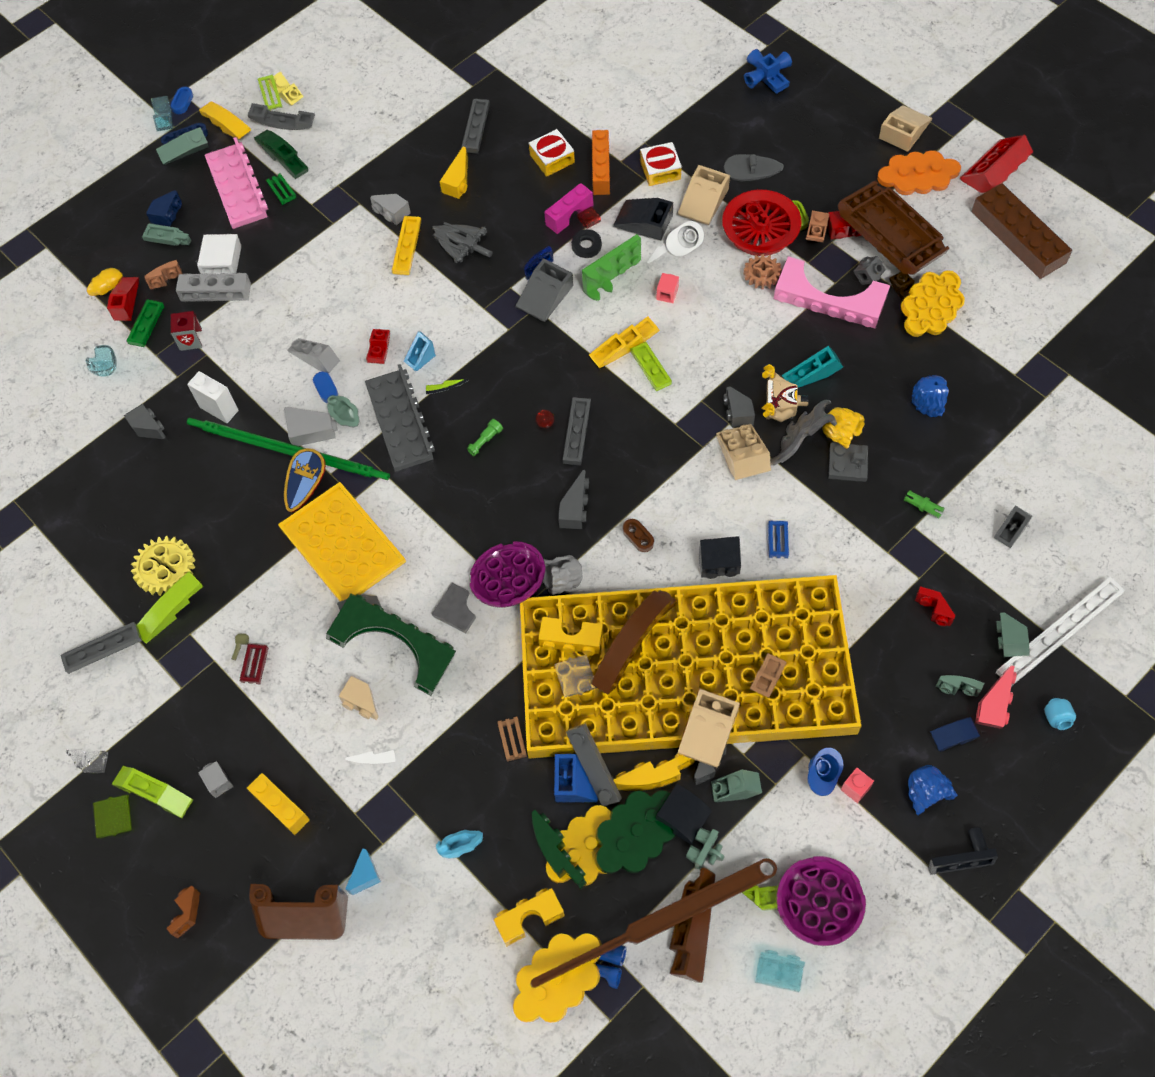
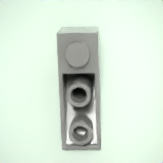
[287,338,340,373]

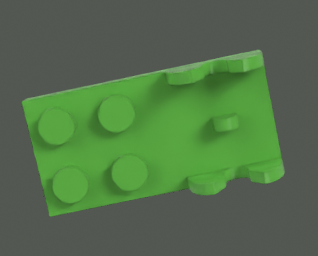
[582,234,641,301]

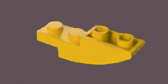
[613,754,695,791]

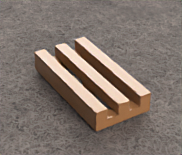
[497,717,527,762]

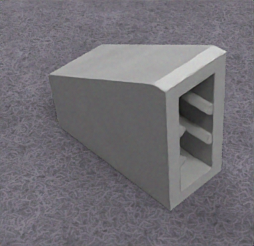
[284,407,338,446]

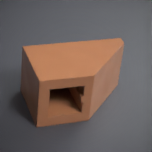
[806,211,829,242]

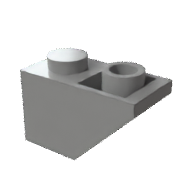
[370,194,411,225]

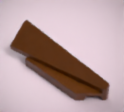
[669,868,716,983]

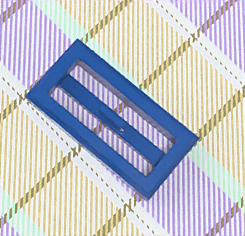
[768,521,789,558]

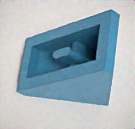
[404,331,436,371]
[345,849,381,895]

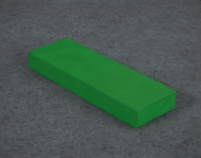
[126,299,164,348]

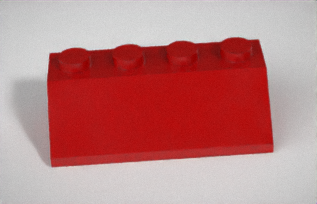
[960,135,1033,193]

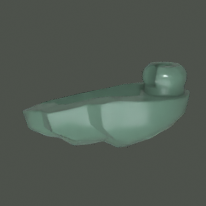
[327,395,360,428]

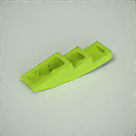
[137,572,203,644]

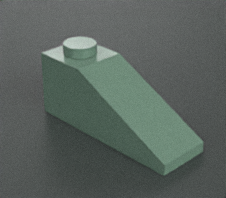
[156,127,209,165]

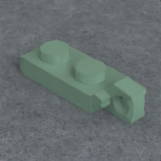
[142,224,191,246]

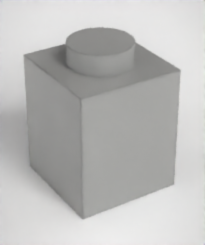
[198,761,233,798]

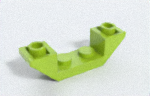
[112,766,193,818]

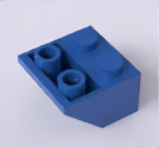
[554,754,598,802]

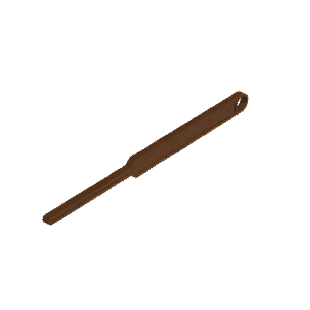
[530,858,777,988]

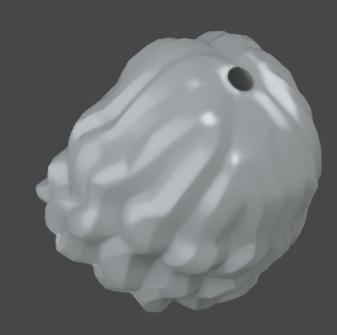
[543,555,583,595]

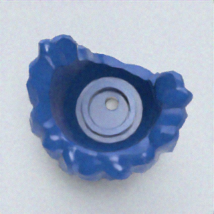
[912,375,949,417]
[908,765,957,815]

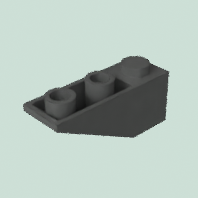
[558,470,589,529]

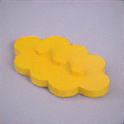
[901,270,965,337]
[546,805,611,886]
[513,933,602,1023]

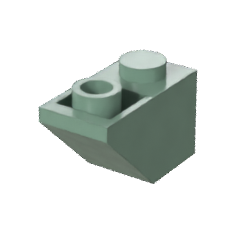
[997,612,1029,657]
[711,770,762,802]

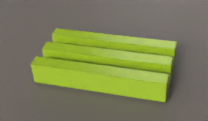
[257,74,283,110]

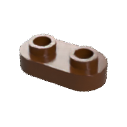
[623,519,654,552]

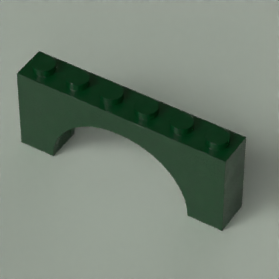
[326,594,456,696]

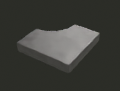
[432,583,476,634]

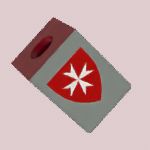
[171,311,202,351]

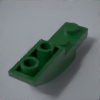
[254,130,308,179]
[532,810,587,889]

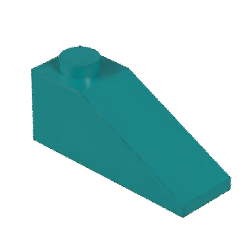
[782,346,843,388]

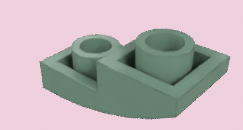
[935,675,984,697]

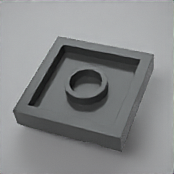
[828,443,868,482]

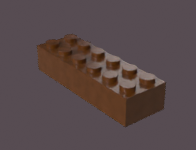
[971,183,1073,279]

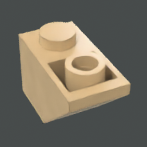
[339,676,379,720]

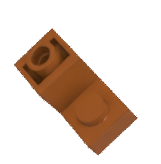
[167,885,200,939]

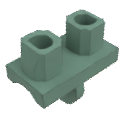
[686,828,725,870]

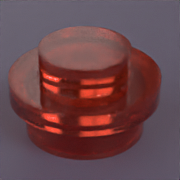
[536,410,554,428]

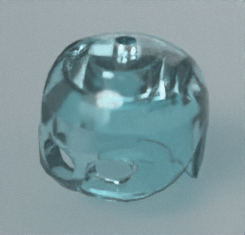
[85,345,117,377]

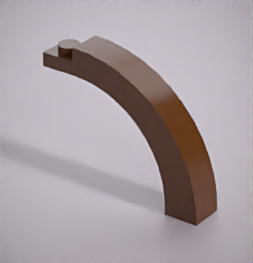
[591,590,677,695]

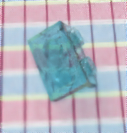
[755,950,805,993]

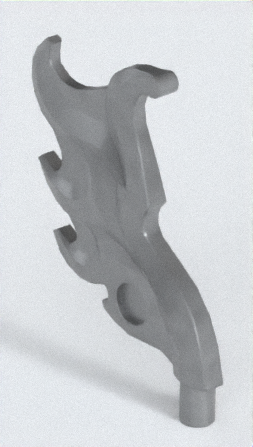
[770,400,837,466]

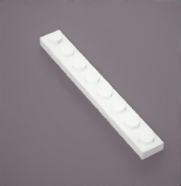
[996,577,1125,687]

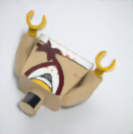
[762,364,808,422]

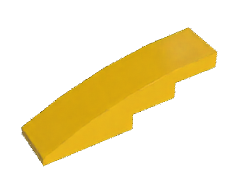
[199,101,251,139]
[589,316,660,368]

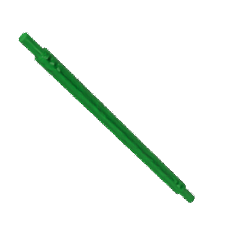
[187,418,390,481]

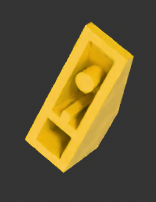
[440,147,468,199]

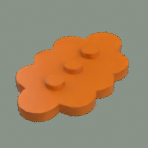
[877,151,961,195]

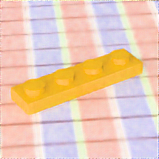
[392,216,421,275]

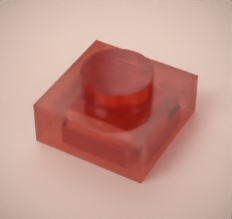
[577,206,601,229]

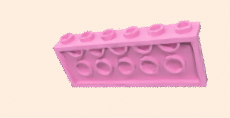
[205,137,268,229]

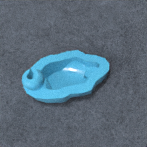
[436,830,483,859]

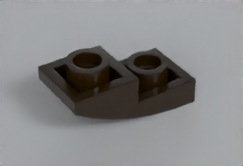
[889,272,914,301]

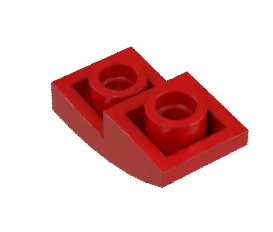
[366,329,390,364]

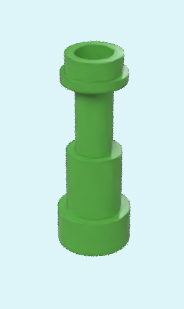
[467,419,503,456]

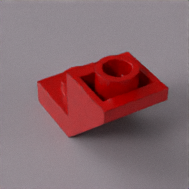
[915,586,955,626]

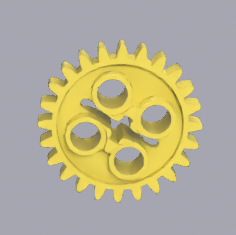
[131,536,195,596]

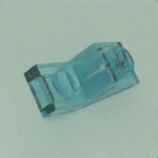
[151,96,173,131]

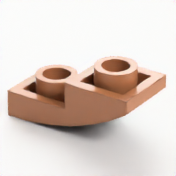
[145,260,182,290]

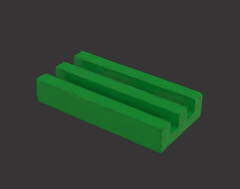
[266,173,297,205]

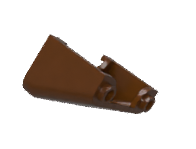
[249,884,348,940]

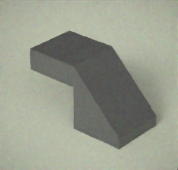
[694,747,727,785]

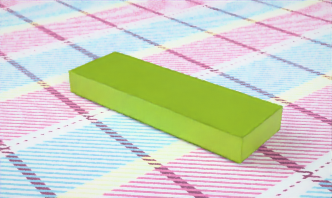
[630,342,672,391]

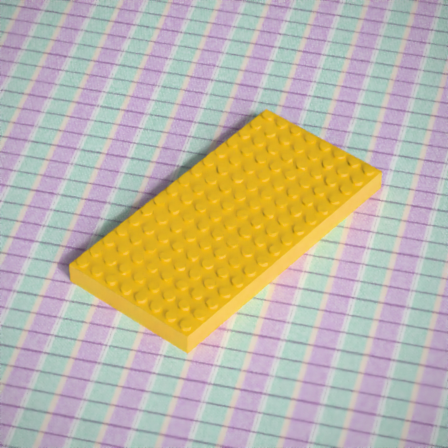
[520,575,861,758]

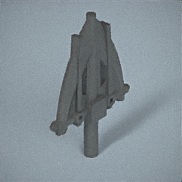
[432,222,492,263]

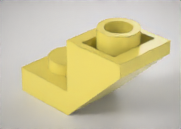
[268,71,304,106]

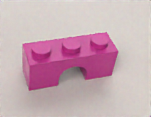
[544,183,593,234]

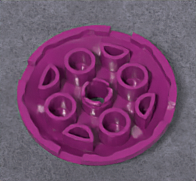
[470,542,545,608]
[777,856,866,946]

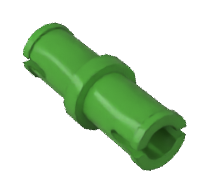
[904,490,945,519]

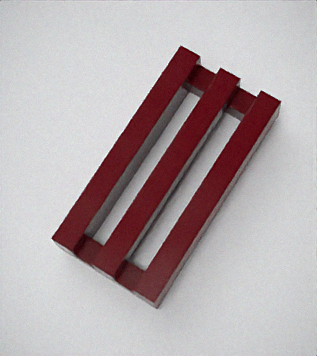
[239,644,269,685]

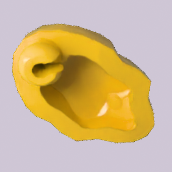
[87,268,123,296]

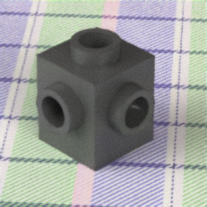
[853,256,886,285]

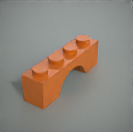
[592,130,610,195]

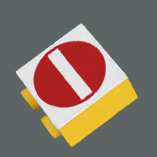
[529,129,575,177]
[640,142,682,186]

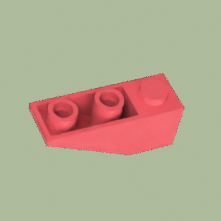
[975,665,1017,729]

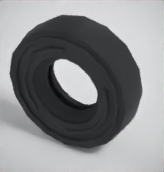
[571,229,602,258]

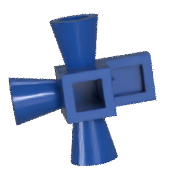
[744,49,792,94]

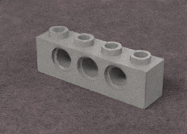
[176,273,251,301]

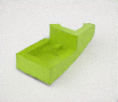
[742,886,778,911]

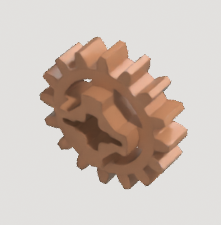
[744,254,782,289]

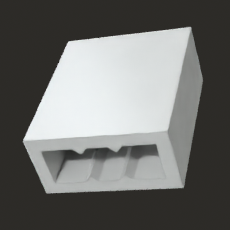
[197,234,241,274]
[187,371,239,423]

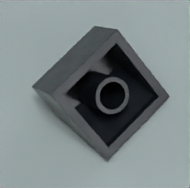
[699,536,741,579]

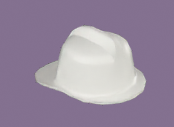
[666,221,704,256]

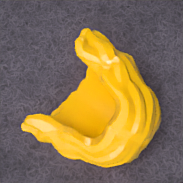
[822,407,865,449]

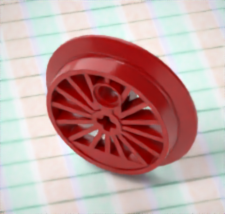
[722,190,802,256]

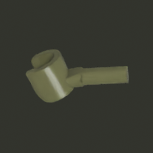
[231,633,249,661]

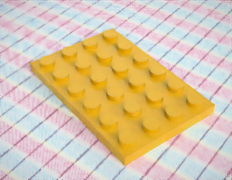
[278,482,406,602]

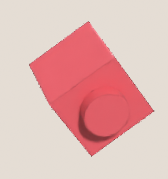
[656,273,679,303]
[841,768,874,804]

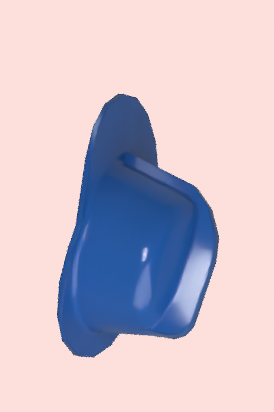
[808,748,843,796]

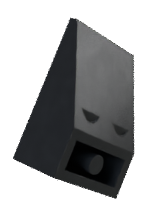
[614,197,673,241]

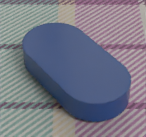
[170,87,193,114]
[313,372,339,403]

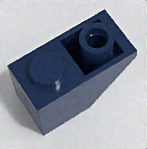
[146,191,182,227]

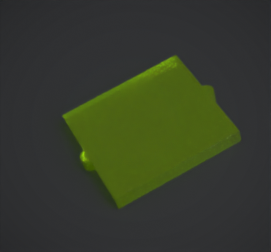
[93,795,132,838]

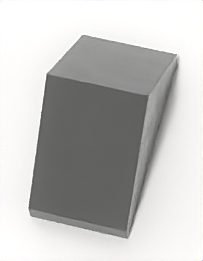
[994,505,1032,548]

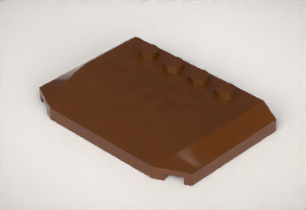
[838,181,949,275]

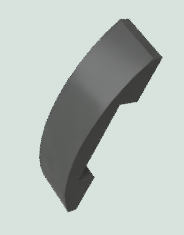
[248,103,315,130]

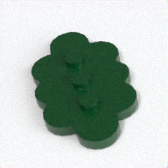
[595,790,675,874]

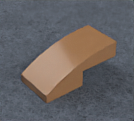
[750,653,787,698]

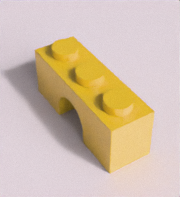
[538,617,603,655]
[247,773,309,835]
[493,888,565,947]

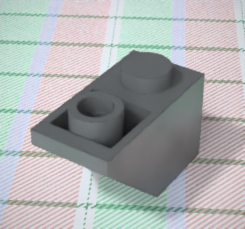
[723,387,755,428]
[124,404,165,439]

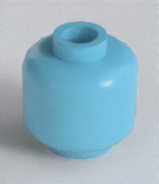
[1044,698,1076,730]

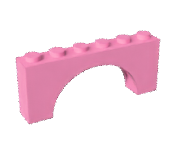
[774,256,890,328]

